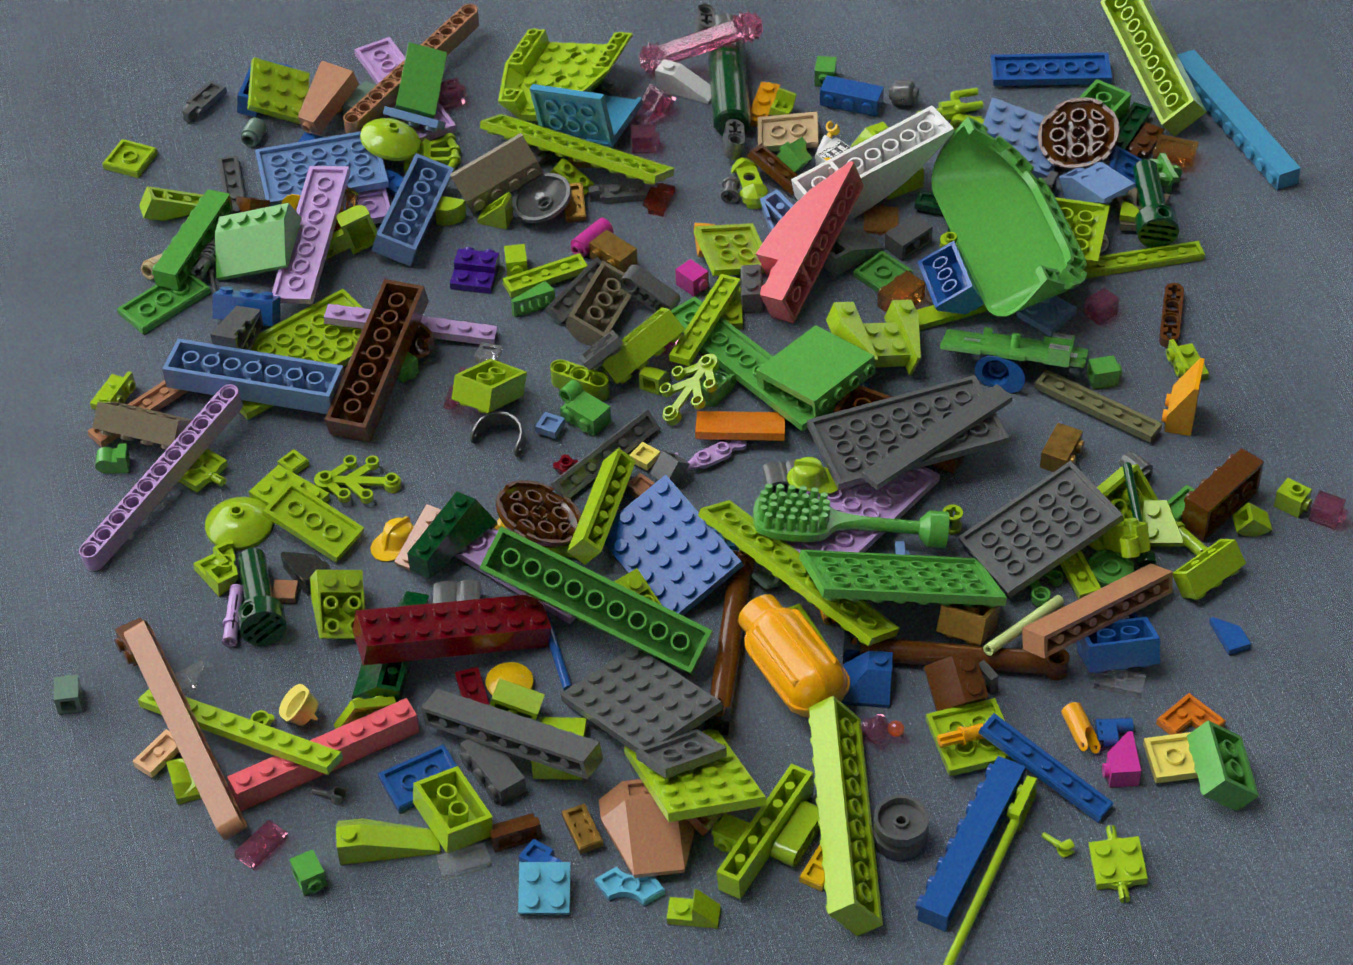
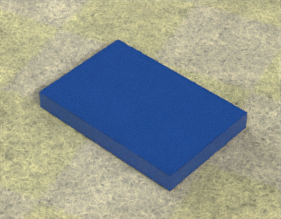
[377,744,457,813]

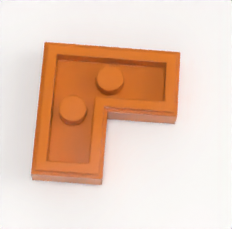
[1156,693,1226,735]

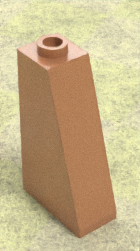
[298,61,359,135]

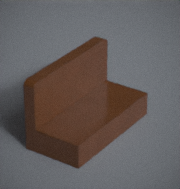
[489,813,542,853]

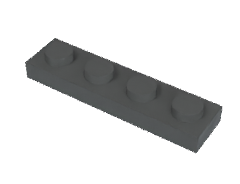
[544,257,602,325]

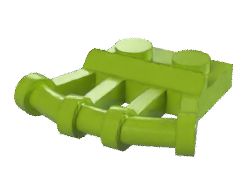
[404,133,461,175]

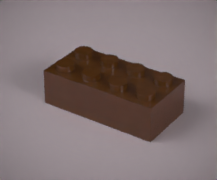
[1181,448,1264,542]

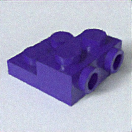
[449,247,500,294]

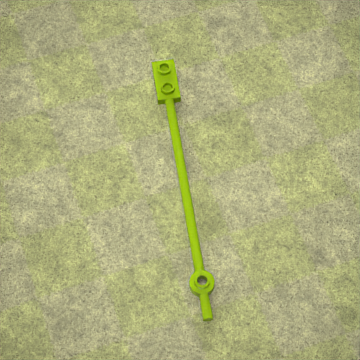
[943,776,1037,965]

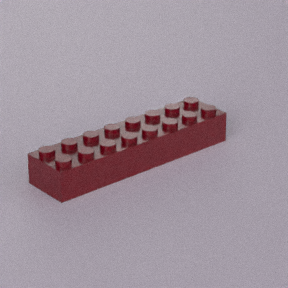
[352,594,552,666]

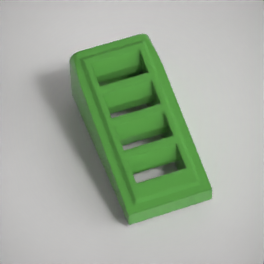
[511,281,555,317]

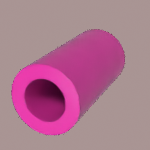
[571,218,614,257]

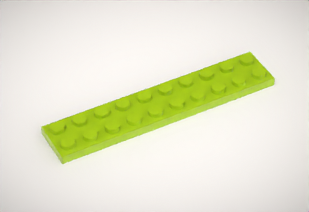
[480,114,675,185]
[698,500,900,646]

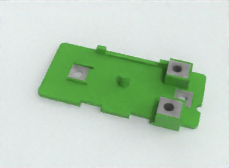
[940,327,1088,368]

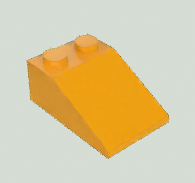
[1161,358,1205,436]

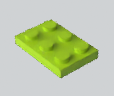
[249,464,330,505]

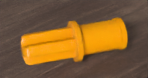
[937,723,985,748]

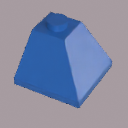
[841,651,893,708]

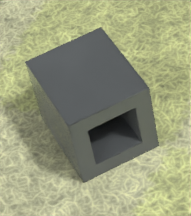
[650,450,690,487]

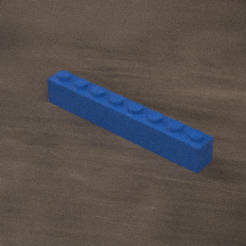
[915,756,1026,932]

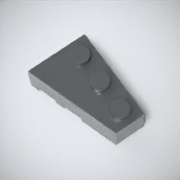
[210,306,263,350]

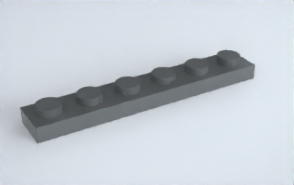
[550,409,660,498]

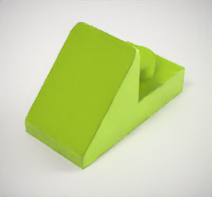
[667,889,721,929]

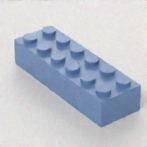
[372,153,454,266]

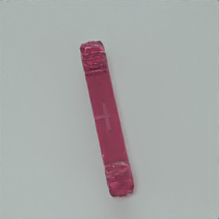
[639,10,763,75]

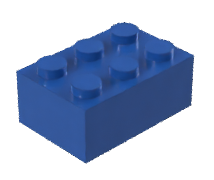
[1077,617,1160,673]

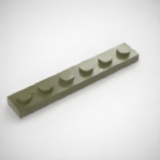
[1035,369,1162,443]

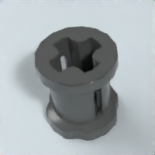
[721,176,740,204]

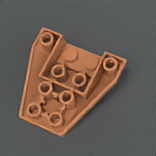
[599,779,696,878]

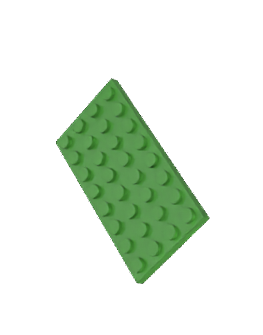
[799,550,1007,608]

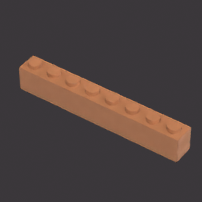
[1022,564,1173,658]

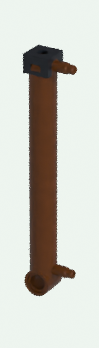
[704,550,754,736]
[843,631,1070,681]

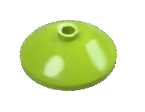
[360,118,421,161]
[205,497,273,551]

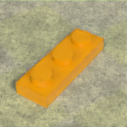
[750,82,780,127]

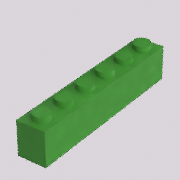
[152,189,233,290]

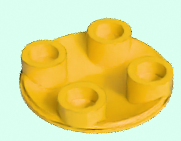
[485,662,533,696]

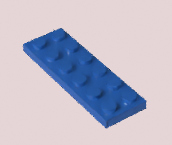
[990,52,1112,86]

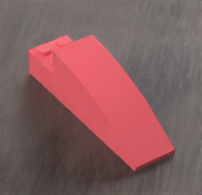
[756,161,864,323]

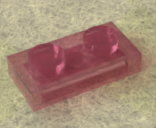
[234,820,288,870]

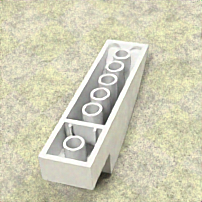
[791,105,954,218]

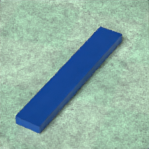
[978,713,1114,823]

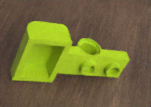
[325,205,377,260]

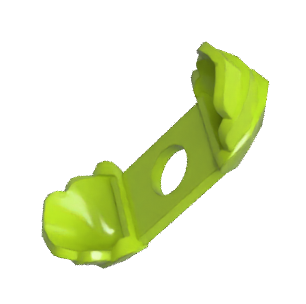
[731,157,768,209]

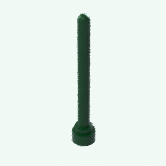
[1123,462,1156,567]

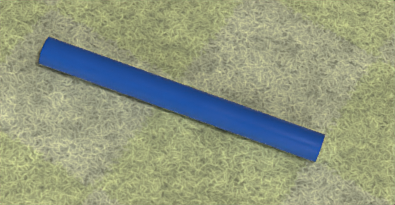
[547,615,572,691]

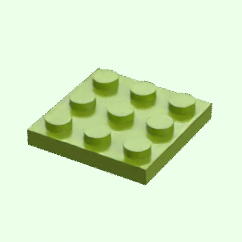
[247,57,310,124]
[694,223,765,276]
[925,698,1015,777]

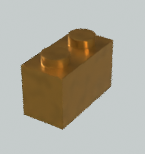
[589,230,638,273]
[1040,423,1085,472]

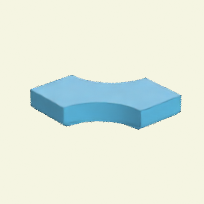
[595,867,665,906]

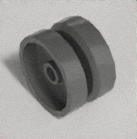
[873,795,929,860]

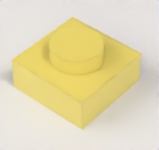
[629,442,660,470]

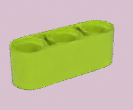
[550,359,609,401]
[770,800,820,867]

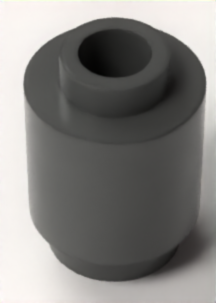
[1119,451,1153,481]

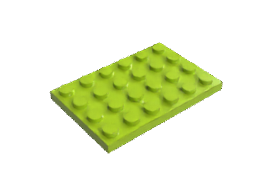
[624,729,766,822]

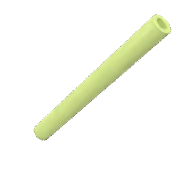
[983,595,1064,656]

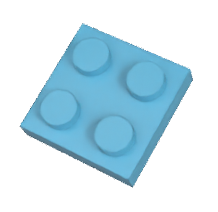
[518,862,571,915]

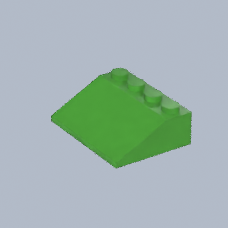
[215,203,302,281]

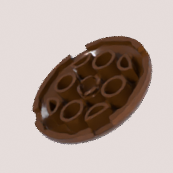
[1038,97,1120,170]
[496,480,581,548]

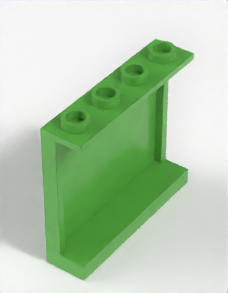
[756,325,876,418]

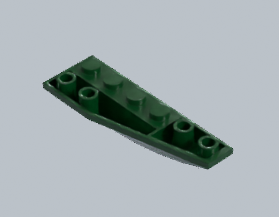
[352,591,429,702]

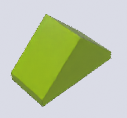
[476,192,514,230]

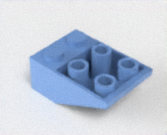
[1059,161,1135,204]

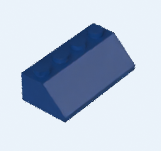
[918,241,984,314]

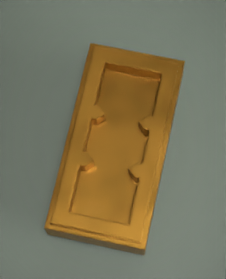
[565,182,586,223]
[561,803,603,854]

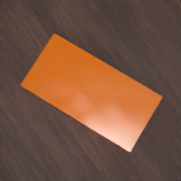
[695,411,785,441]

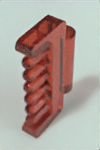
[643,183,675,217]

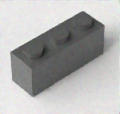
[460,739,527,806]

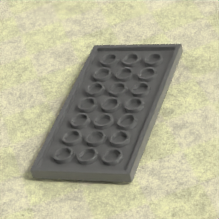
[807,375,1009,490]

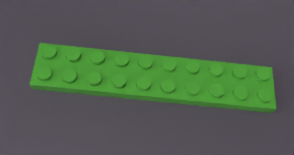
[670,296,836,431]

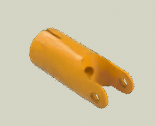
[1061,702,1101,754]

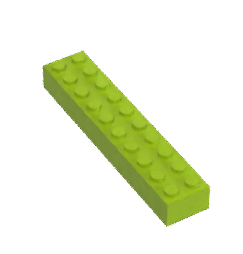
[1100,0,1207,137]
[808,696,883,936]

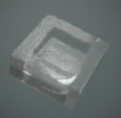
[474,342,502,363]

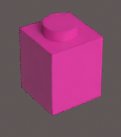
[675,259,709,297]

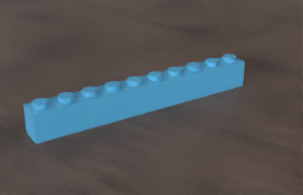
[1178,49,1301,190]

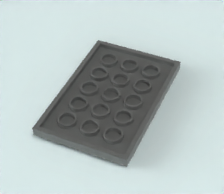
[958,461,1124,598]
[560,647,723,753]

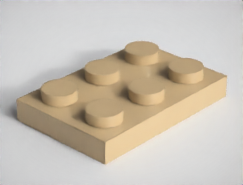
[758,112,819,151]

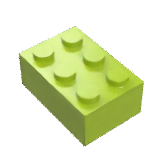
[452,358,527,413]
[413,766,493,854]

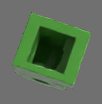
[95,443,130,473]

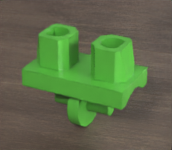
[1150,153,1183,193]

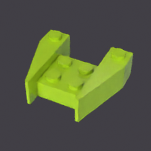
[826,300,921,375]

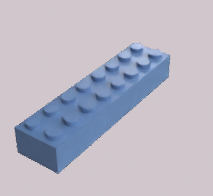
[162,339,344,414]

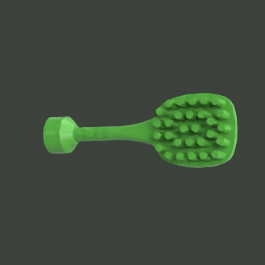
[753,484,949,549]

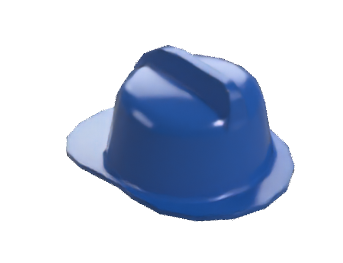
[975,355,1025,393]

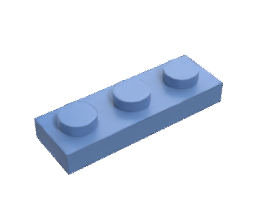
[383,106,446,132]

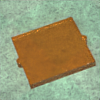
[863,205,899,235]

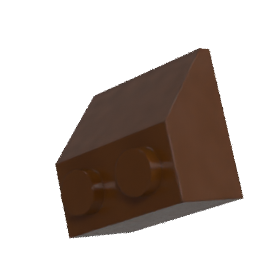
[924,650,989,711]

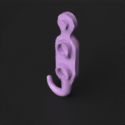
[675,440,747,471]

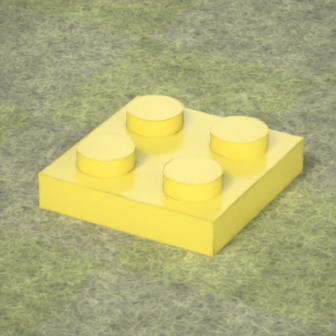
[1143,732,1198,783]

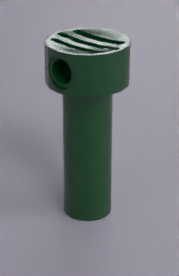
[1133,159,1180,248]
[237,548,287,646]

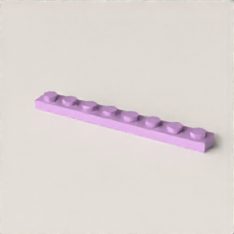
[324,304,497,346]

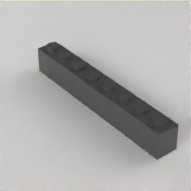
[421,689,603,779]

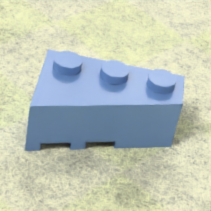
[760,189,793,232]

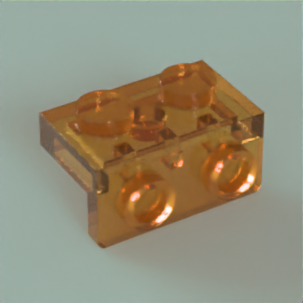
[1153,134,1199,168]

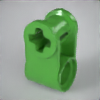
[701,367,737,407]

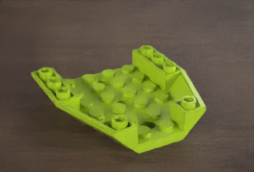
[498,28,633,122]

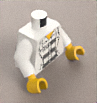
[815,121,851,166]

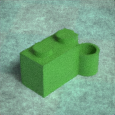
[559,380,611,436]

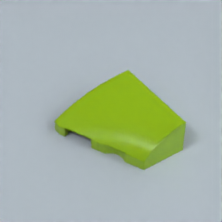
[193,539,238,597]

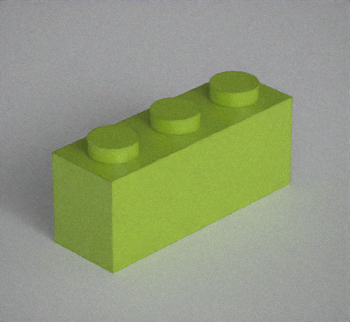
[1173,539,1246,600]

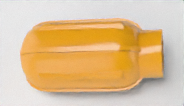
[738,594,850,718]

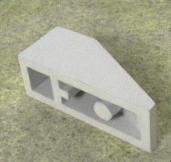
[655,59,712,104]

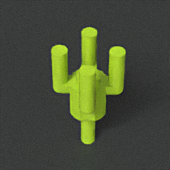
[916,88,984,126]

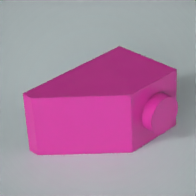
[1102,731,1141,788]

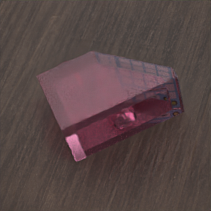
[633,84,676,128]

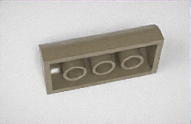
[566,261,631,345]

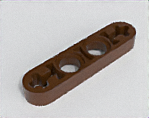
[1159,283,1184,348]

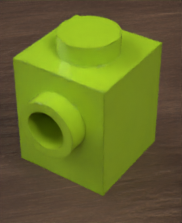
[1274,478,1313,518]
[711,813,750,852]

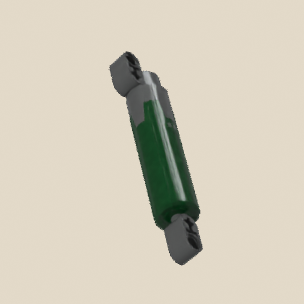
[694,3,751,160]

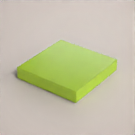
[102,139,158,178]

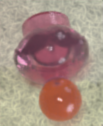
[861,714,904,744]

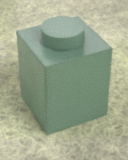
[54,674,82,715]

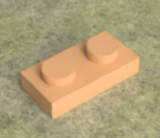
[133,729,179,778]

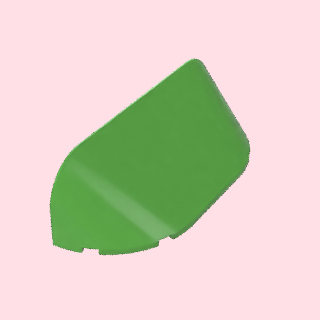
[932,117,1087,317]

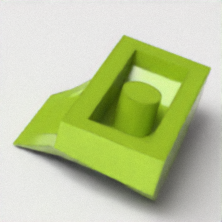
[166,758,201,805]

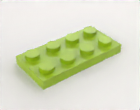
[263,481,364,563]

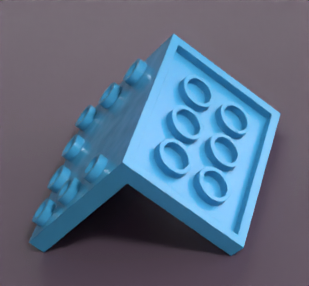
[529,84,643,148]

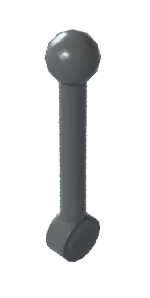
[207,269,217,299]

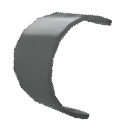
[470,411,526,457]

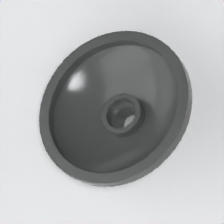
[512,173,572,223]

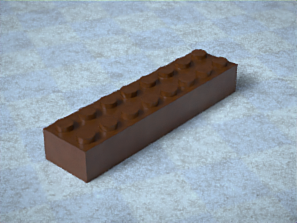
[324,279,429,442]

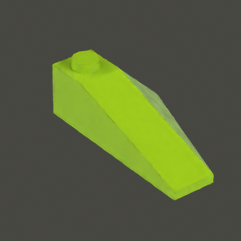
[336,818,440,865]

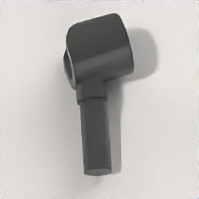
[312,785,346,805]

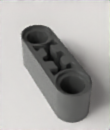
[620,265,681,312]

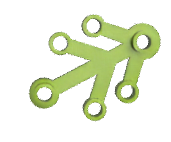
[659,354,719,426]
[314,455,402,504]

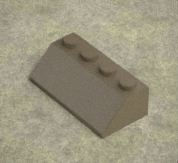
[450,133,543,214]
[93,402,192,449]

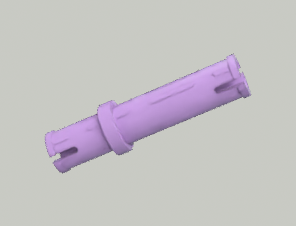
[222,584,243,647]

